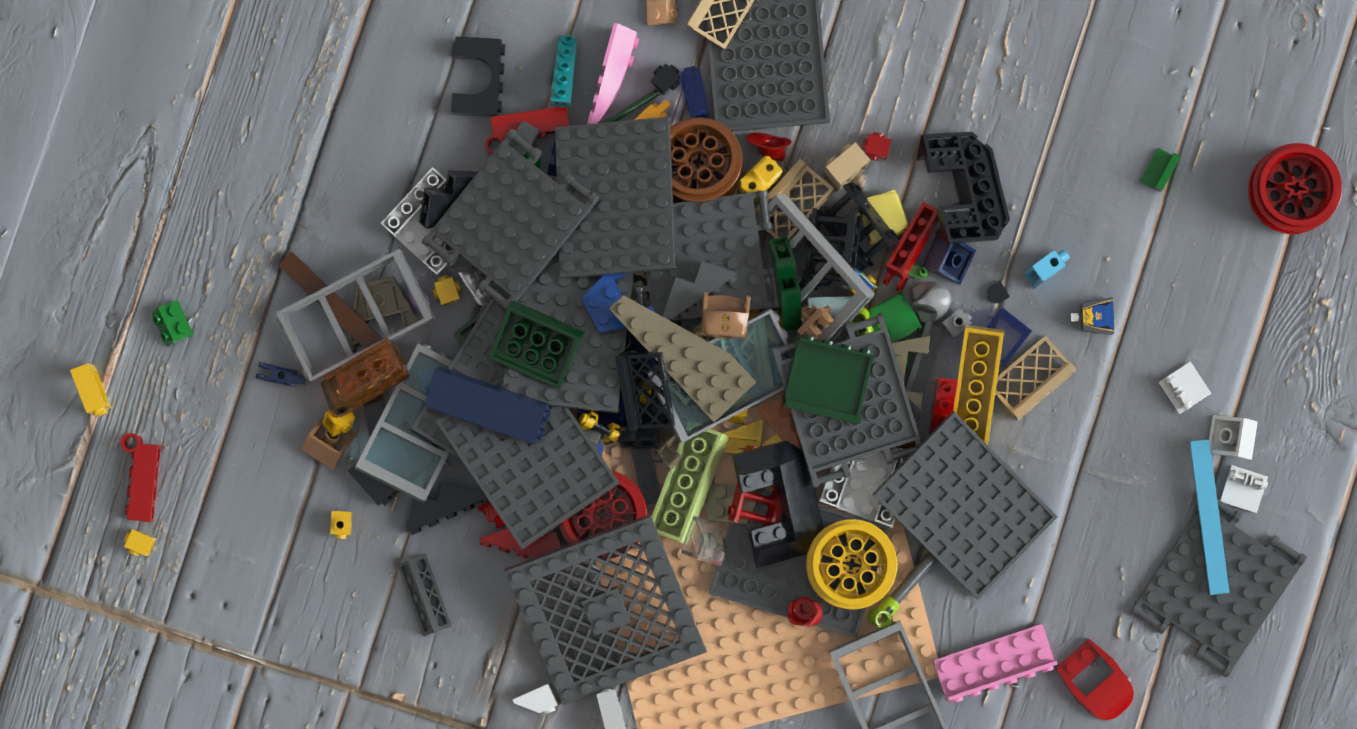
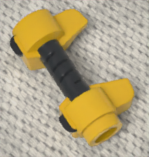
[579,411,621,442]

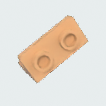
[646,0,678,26]

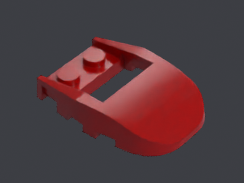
[1054,639,1134,721]

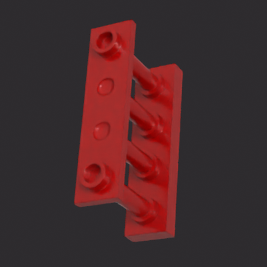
[727,445,782,526]

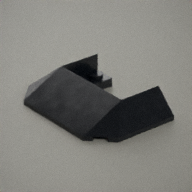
[916,132,1010,244]
[732,441,824,568]

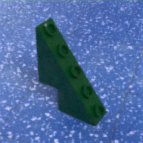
[769,237,802,332]

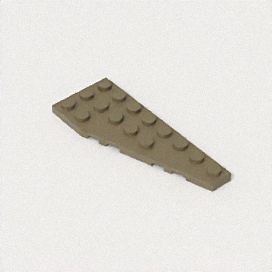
[608,295,756,422]

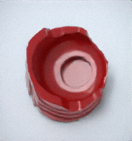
[477,500,505,529]
[787,597,823,627]

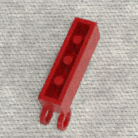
[485,107,569,156]
[883,202,939,292]
[121,433,161,522]

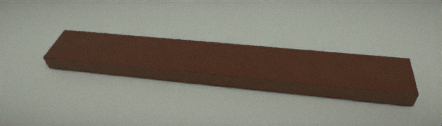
[278,251,401,371]

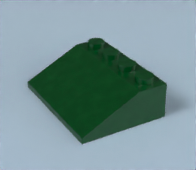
[489,301,585,389]

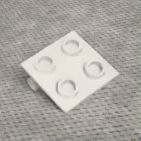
[458,267,492,307]
[1158,361,1212,414]
[1220,465,1268,513]

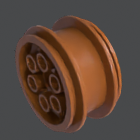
[670,117,743,204]

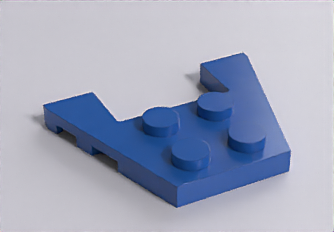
[581,273,655,334]

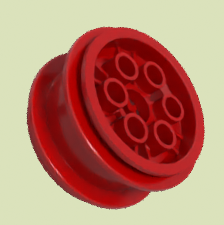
[1248,143,1342,234]
[559,471,647,559]

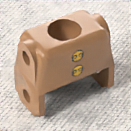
[701,292,750,339]

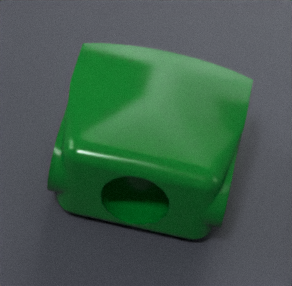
[868,292,922,342]

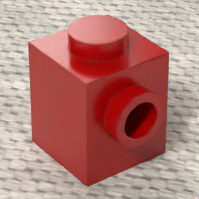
[861,132,892,161]

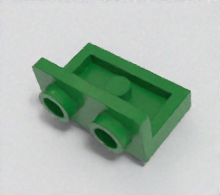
[152,300,194,347]

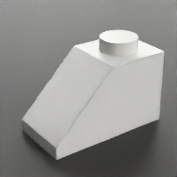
[513,683,558,715]

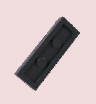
[631,448,661,505]

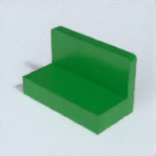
[1141,148,1181,192]

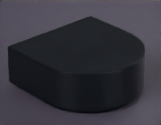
[987,281,1010,304]

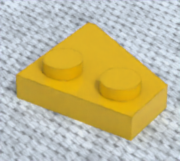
[723,419,764,454]

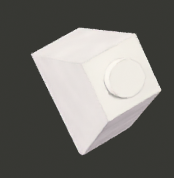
[596,689,626,729]

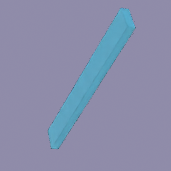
[1189,439,1230,595]

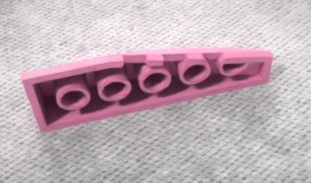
[587,23,639,124]

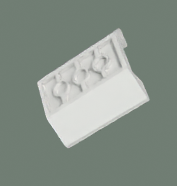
[381,167,455,275]
[819,448,908,527]

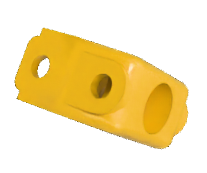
[737,156,783,203]

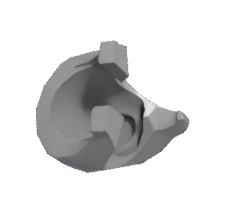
[910,281,951,322]

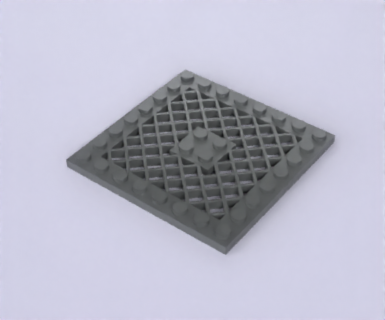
[505,515,707,705]

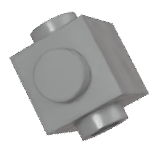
[941,309,972,339]

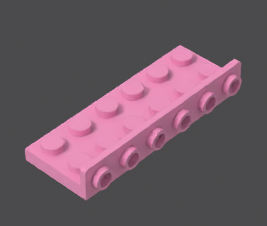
[932,624,1057,703]

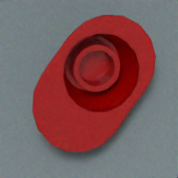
[746,133,792,161]

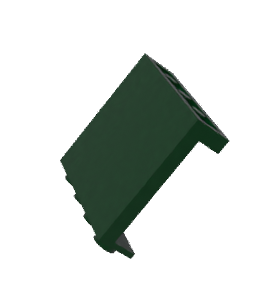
[782,335,876,424]

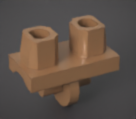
[798,305,834,339]

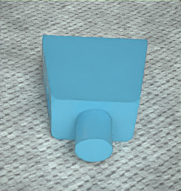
[1023,249,1070,288]

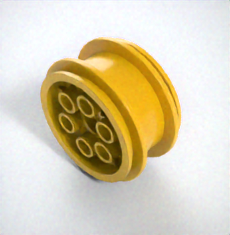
[806,519,897,609]

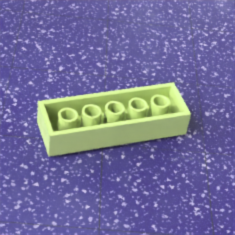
[652,421,729,545]

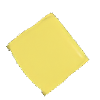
[855,190,908,246]

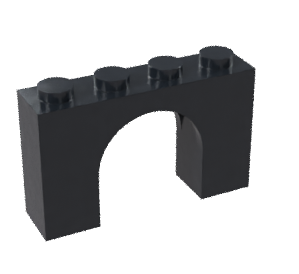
[451,36,506,117]
[348,420,437,506]

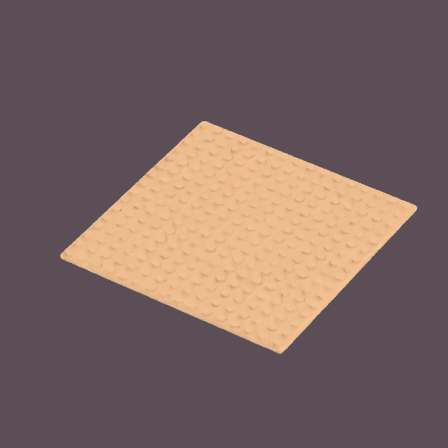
[582,400,938,729]

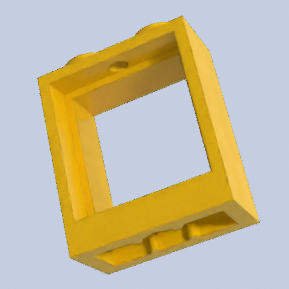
[70,363,111,417]

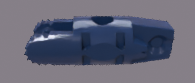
[255,362,306,387]

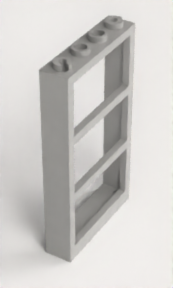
[756,194,875,343]
[276,249,436,382]
[828,620,947,729]

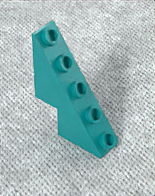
[550,35,578,108]

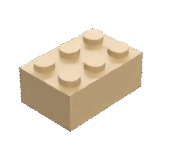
[823,142,870,191]

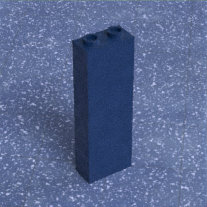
[425,366,551,444]

